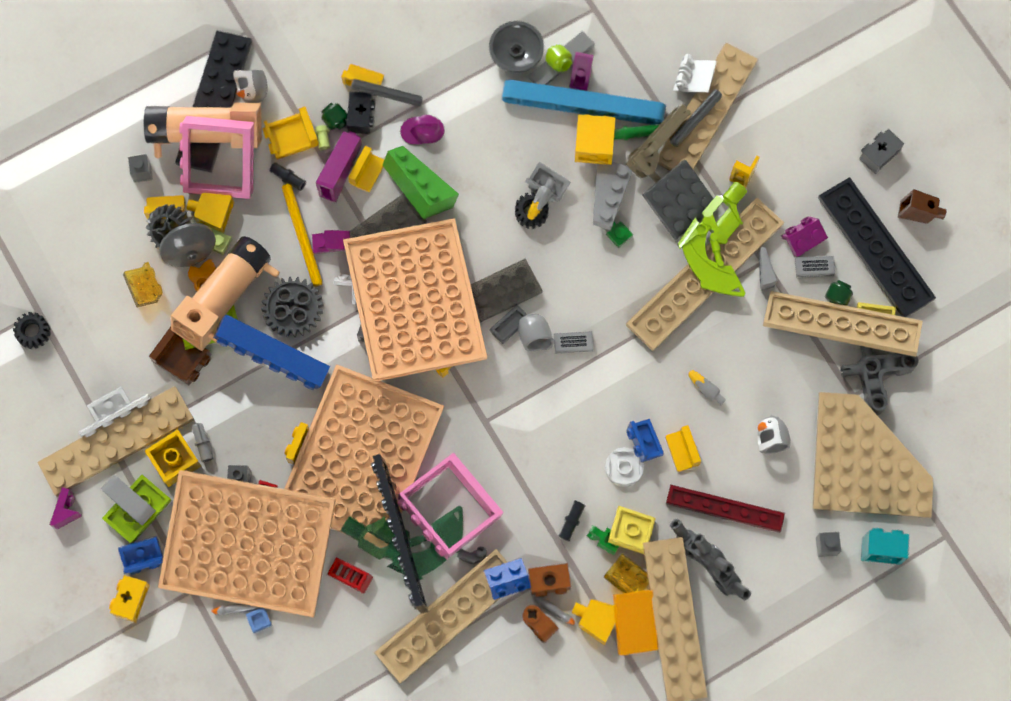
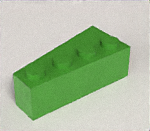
[383,146,459,219]

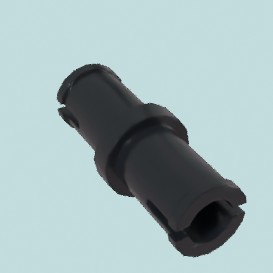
[269,162,306,191]
[558,500,586,541]

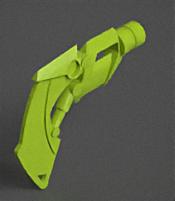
[678,182,747,297]

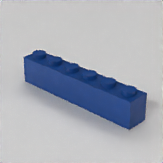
[213,314,330,390]

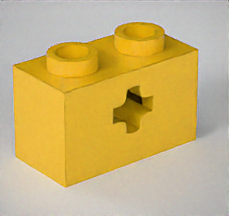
[109,575,150,623]

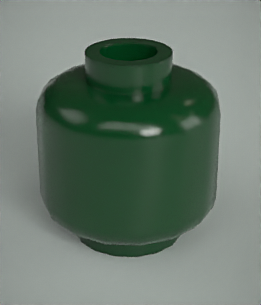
[321,102,347,130]
[825,280,853,306]

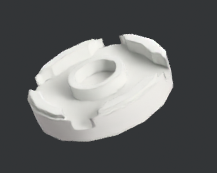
[605,447,644,487]

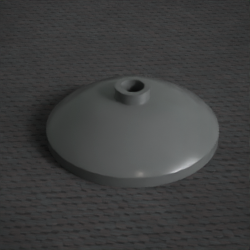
[489,21,544,73]
[159,223,216,267]

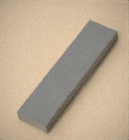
[528,31,595,85]

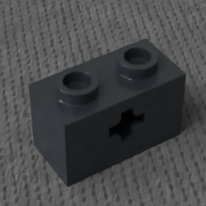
[346,91,376,134]

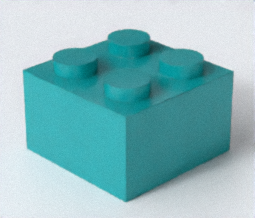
[861,528,909,565]

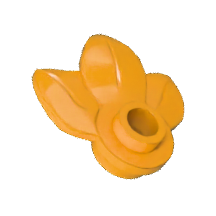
[188,259,216,292]

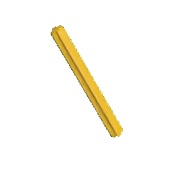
[282,184,323,287]

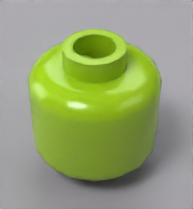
[545,44,572,72]

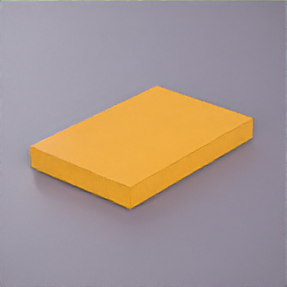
[613,590,658,656]

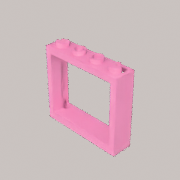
[179,116,254,199]
[397,453,504,560]

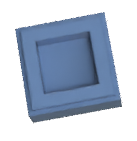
[246,608,272,633]

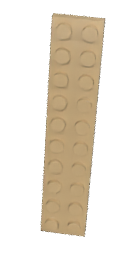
[626,198,784,351]

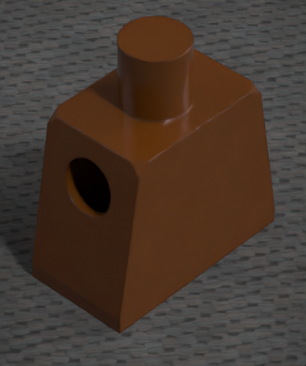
[897,189,947,224]

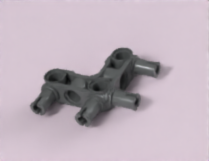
[840,346,919,415]
[670,519,751,600]

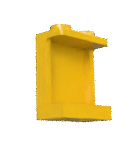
[262,106,319,160]
[575,114,615,165]

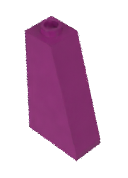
[316,131,362,203]

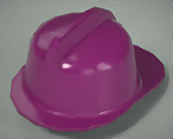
[400,114,445,145]

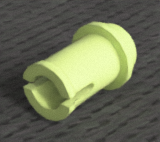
[315,125,331,150]

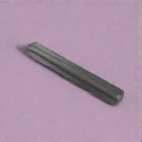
[351,79,423,107]
[670,89,722,147]

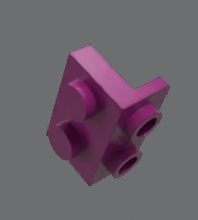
[781,216,828,257]

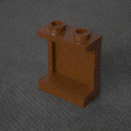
[149,326,211,385]

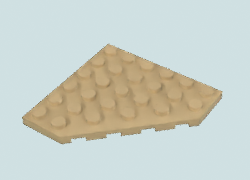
[812,392,933,518]

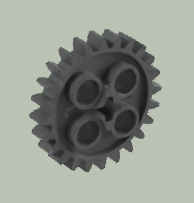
[261,276,324,338]

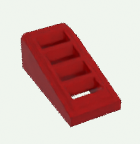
[327,557,373,594]

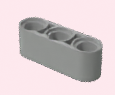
[101,475,156,526]

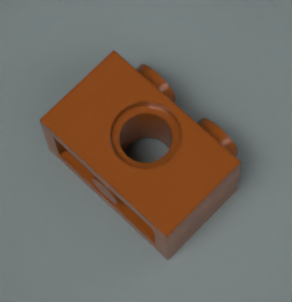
[528,563,571,597]

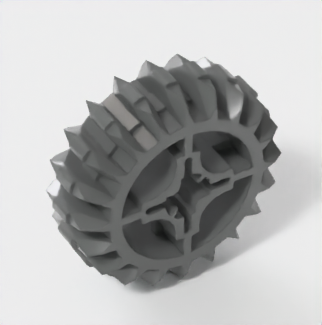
[146,204,192,248]

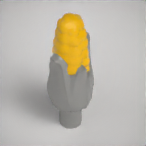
[527,179,555,220]
[688,370,726,405]

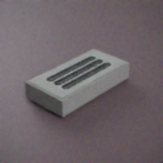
[795,256,835,277]
[554,331,593,354]

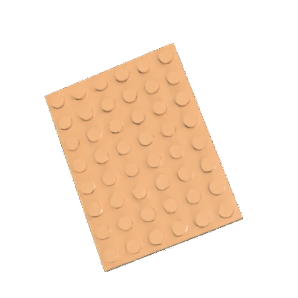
[343,218,487,382]
[284,364,444,550]
[158,470,336,617]

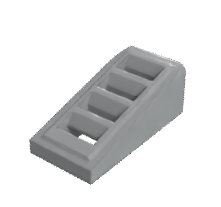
[758,247,777,291]

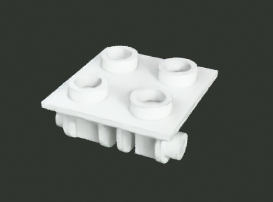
[673,54,717,93]

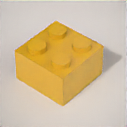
[144,429,201,487]

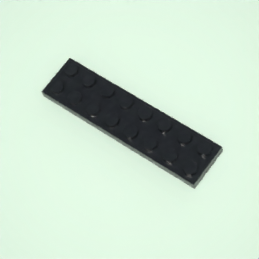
[175,30,252,173]
[818,177,936,317]
[371,454,429,614]

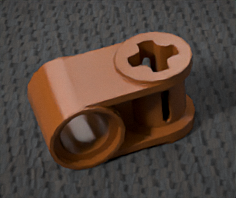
[522,605,559,643]

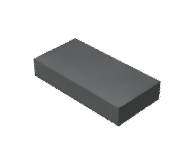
[489,305,527,344]

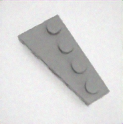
[593,162,632,230]

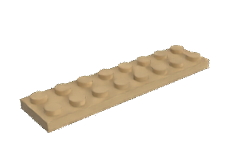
[658,43,758,171]
[763,291,923,357]
[37,386,194,497]
[643,537,707,701]
[374,549,508,684]

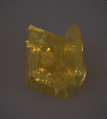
[123,262,162,307]
[603,554,649,593]

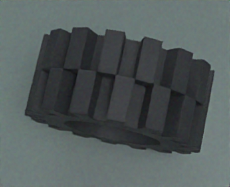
[515,192,549,229]
[13,312,51,349]

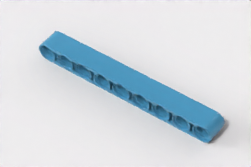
[501,80,666,125]

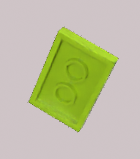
[102,474,172,544]

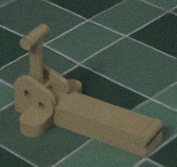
[626,104,691,183]

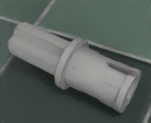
[192,423,214,462]

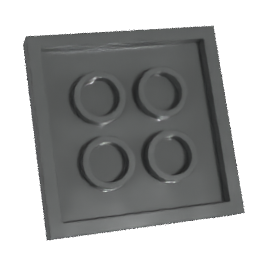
[642,160,714,239]

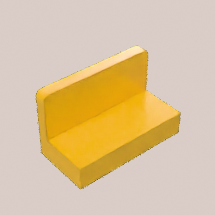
[341,64,384,86]
[348,146,384,192]
[729,155,760,188]
[144,195,185,219]
[665,425,701,472]

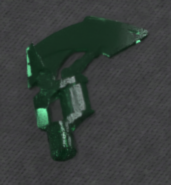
[340,506,463,580]

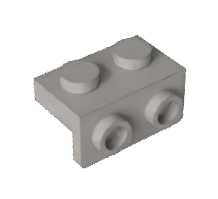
[525,162,571,202]

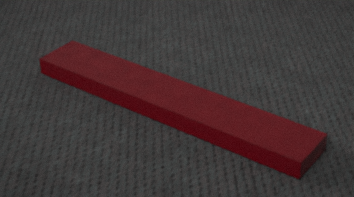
[666,484,785,533]

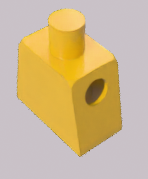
[186,193,234,233]
[571,599,615,645]

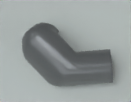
[457,547,487,564]

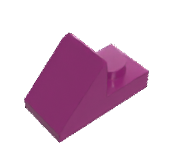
[569,52,594,91]
[312,230,350,254]
[49,487,82,530]

